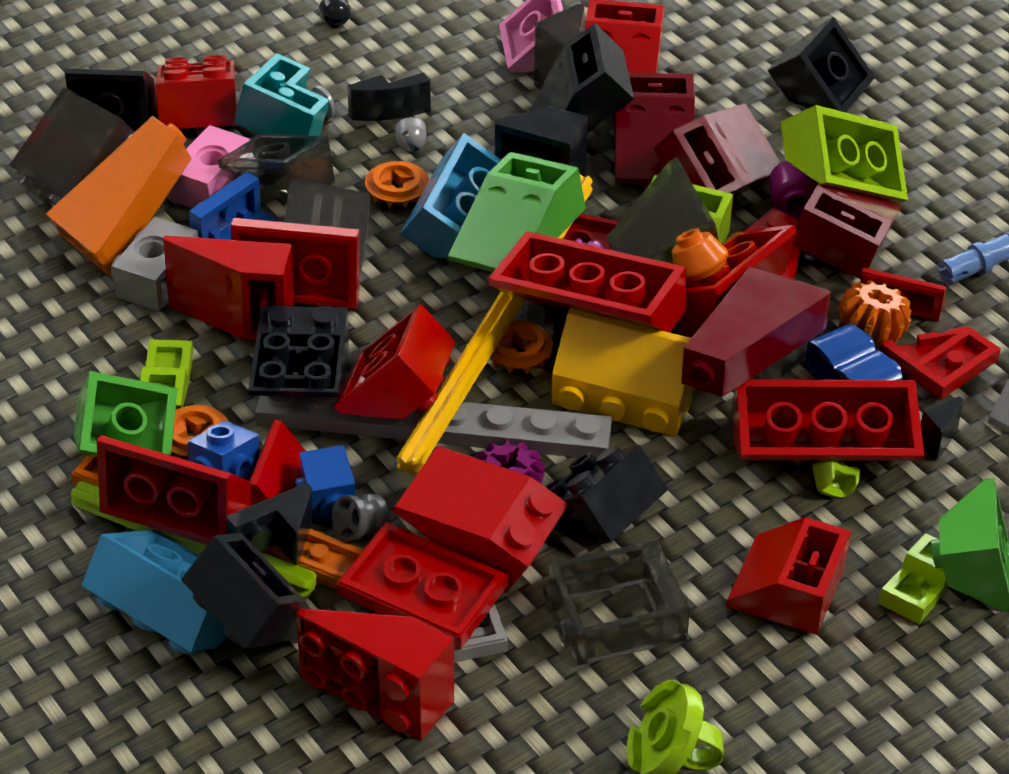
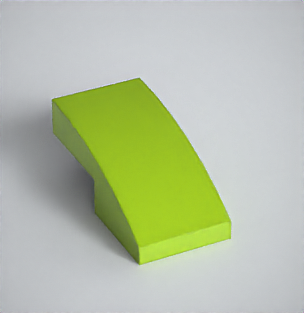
[140,339,194,410]
[877,533,948,624]

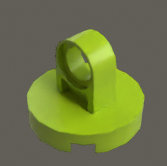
[626,680,724,774]

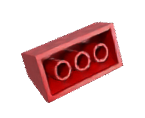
[488,231,686,332]
[732,379,924,461]

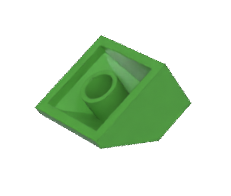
[73,371,178,457]
[931,478,1009,612]

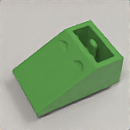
[448,152,586,272]

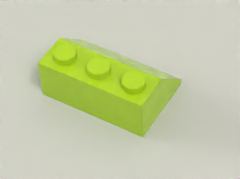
[781,105,908,203]

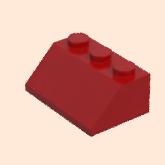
[674,224,797,338]
[334,304,455,420]
[96,435,251,544]

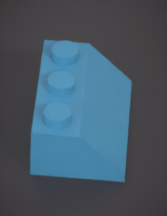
[400,133,501,258]
[81,530,227,654]

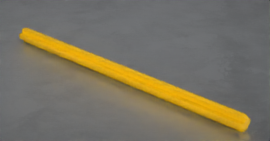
[397,174,593,475]

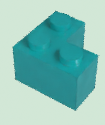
[234,53,330,154]

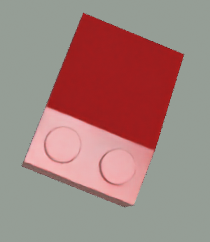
[392,446,568,593]

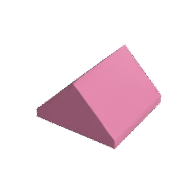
[499,0,567,73]

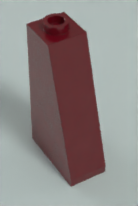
[681,267,831,397]

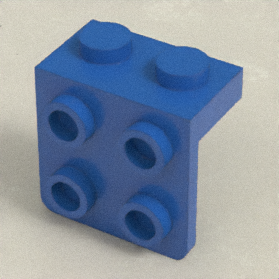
[189,171,281,240]

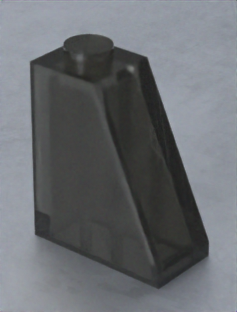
[606,158,719,264]

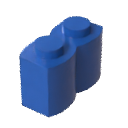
[805,323,903,380]

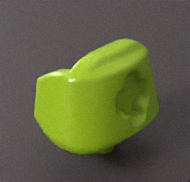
[812,460,860,498]

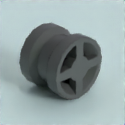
[331,494,390,542]

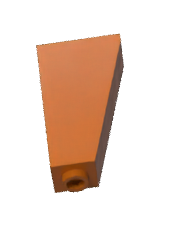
[46,116,192,277]

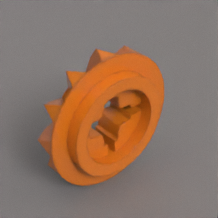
[365,161,429,209]
[490,320,553,374]
[171,405,229,459]

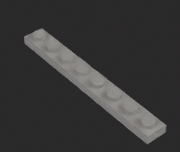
[255,389,612,458]

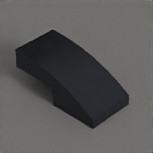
[347,72,431,121]

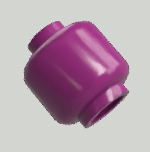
[769,160,819,218]

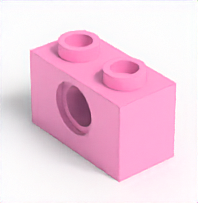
[169,125,254,209]

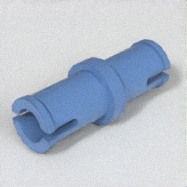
[938,232,1009,286]

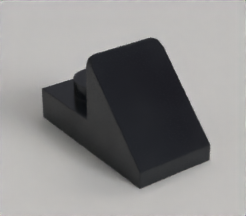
[226,483,312,565]

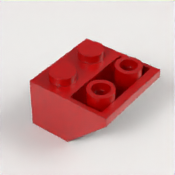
[726,517,851,635]

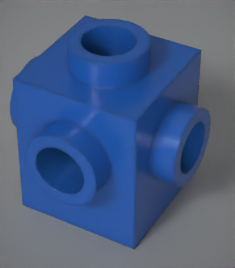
[188,420,259,480]

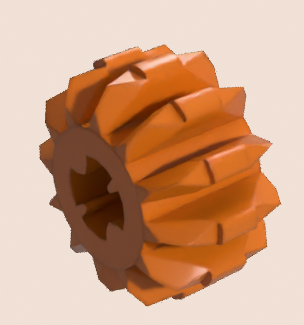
[838,281,912,348]

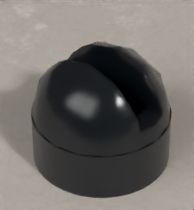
[319,0,351,26]

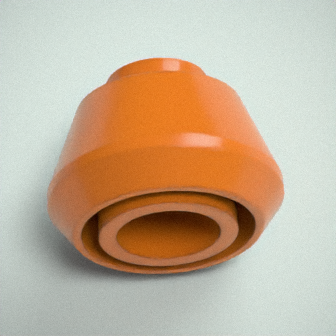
[672,228,728,283]

